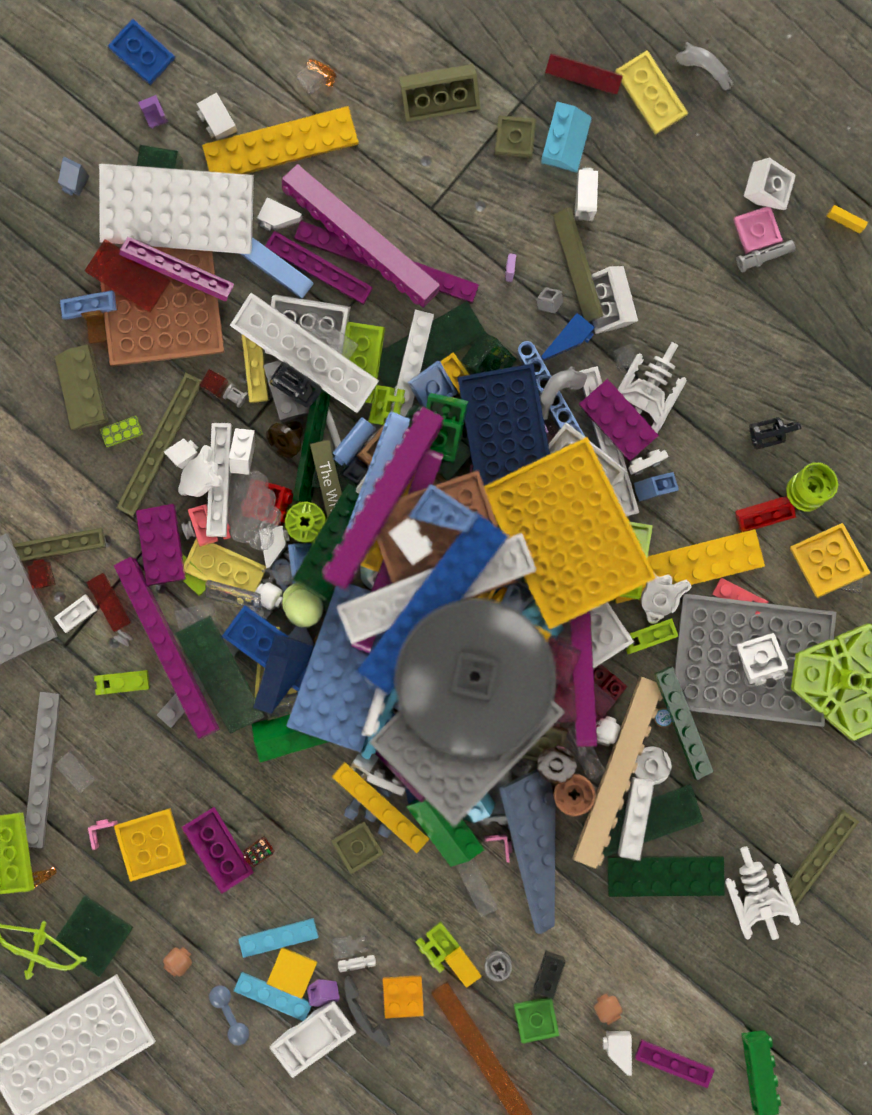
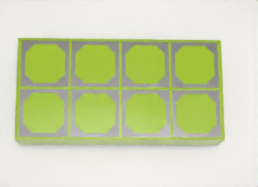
[100,416,143,448]

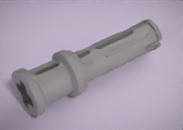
[737,240,795,272]

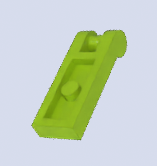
[626,618,679,655]
[94,670,150,695]

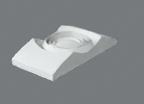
[270,1001,356,1078]

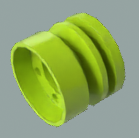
[786,463,838,512]
[285,502,327,543]

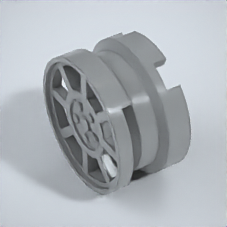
[485,951,512,981]

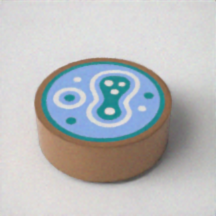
[654,708,672,728]

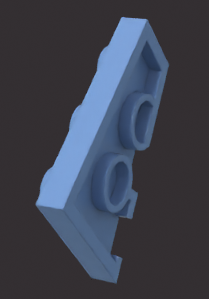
[409,484,478,532]

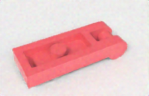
[712,578,768,617]

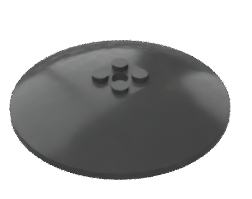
[395,599,556,758]

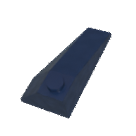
[253,634,314,714]

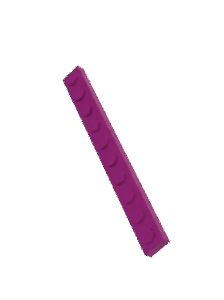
[294,221,479,304]

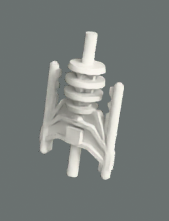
[618,342,687,434]
[725,846,800,940]

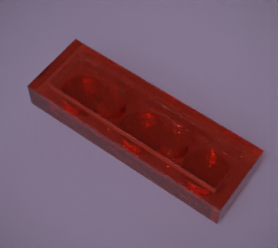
[86,573,132,632]

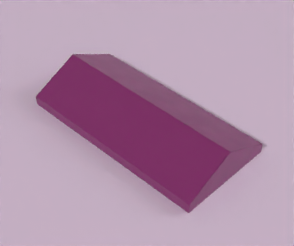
[181,807,254,894]

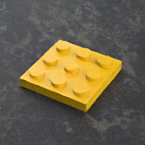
[790,523,870,598]
[114,808,187,882]

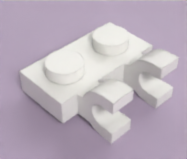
[628,449,669,476]
[366,768,406,796]

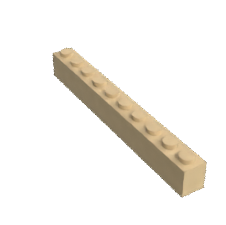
[572,677,663,868]

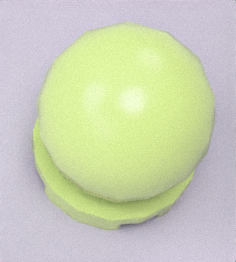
[282,583,323,627]

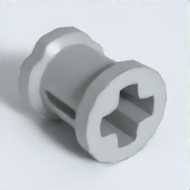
[223,383,248,408]

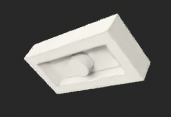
[54,594,98,633]

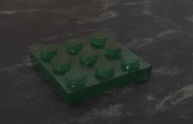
[52,895,133,978]

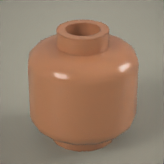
[163,947,192,977]
[594,994,623,1025]

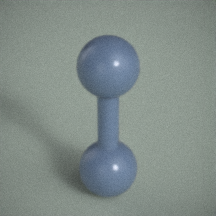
[209,985,249,1046]

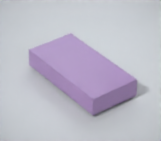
[505,254,516,282]

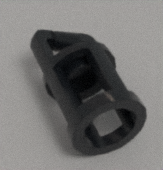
[269,361,322,408]
[749,417,802,450]

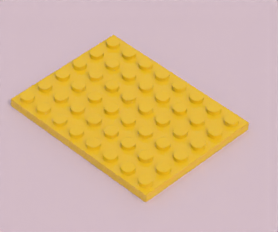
[484,437,656,630]

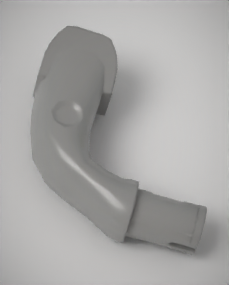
[675,42,733,90]
[540,366,587,419]

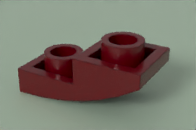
[593,664,628,701]

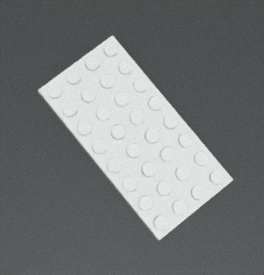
[99,164,254,254]
[0,974,156,1115]

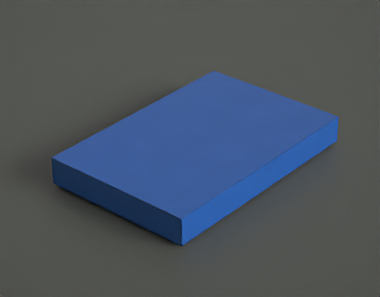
[108,19,175,85]

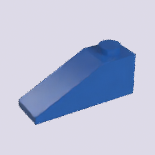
[541,313,595,362]

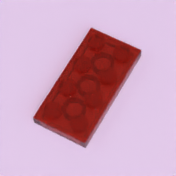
[84,239,171,313]

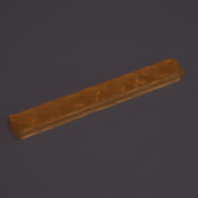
[431,981,533,1115]

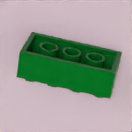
[251,712,329,763]
[406,798,485,867]
[741,1030,781,1115]

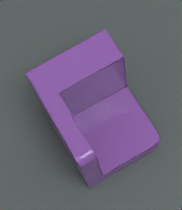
[138,95,168,128]
[307,979,340,1007]

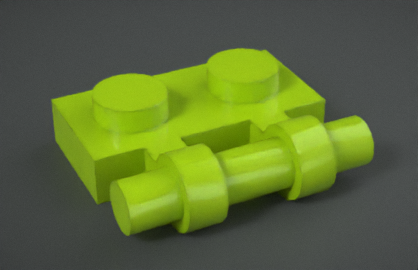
[369,385,405,425]
[415,921,465,973]

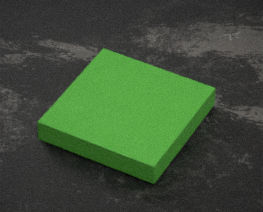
[514,997,560,1044]

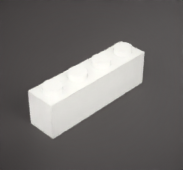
[618,777,654,860]

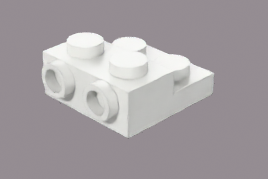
[737,633,788,686]

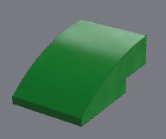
[426,393,468,462]

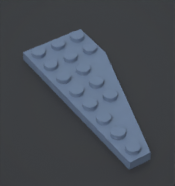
[499,769,556,934]

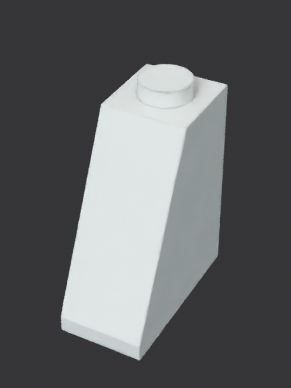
[574,168,598,221]

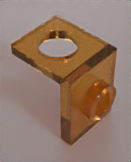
[81,310,107,344]

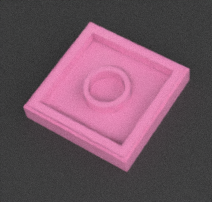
[733,207,783,254]

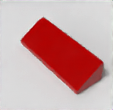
[735,496,796,533]

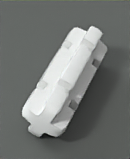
[338,955,376,972]

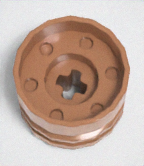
[554,773,595,816]

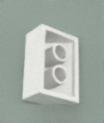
[592,266,638,334]

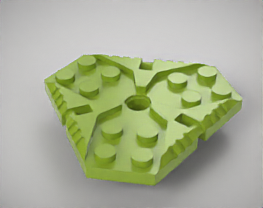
[791,623,872,740]

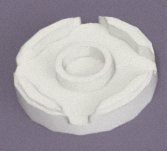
[635,746,672,785]

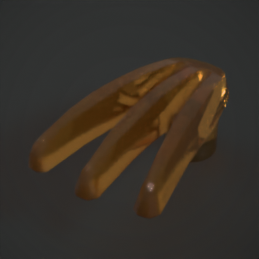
[306,59,336,86]
[32,867,57,888]

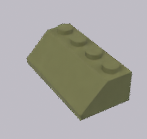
[399,64,481,122]
[55,345,109,430]

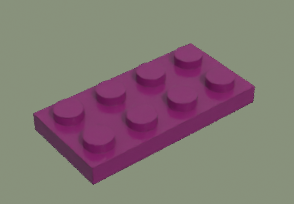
[578,378,659,462]
[136,504,186,586]

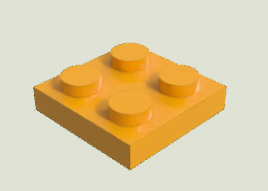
[383,975,424,1018]

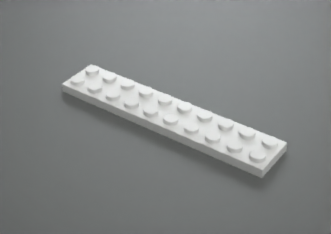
[337,533,536,643]

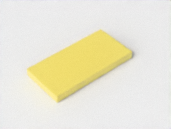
[615,50,688,135]
[184,538,267,602]

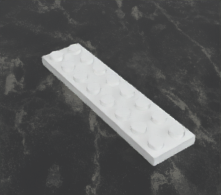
[230,293,379,413]

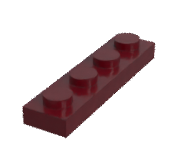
[545,53,623,95]

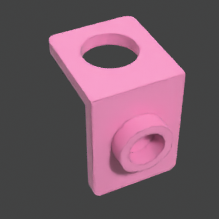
[88,819,118,850]
[484,834,512,863]

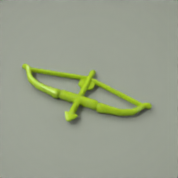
[0,921,87,980]

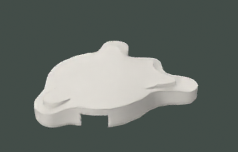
[178,445,223,497]
[641,574,691,624]

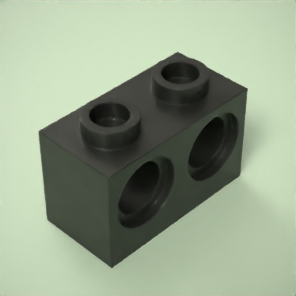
[533,951,566,999]

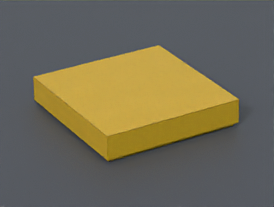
[266,947,317,999]

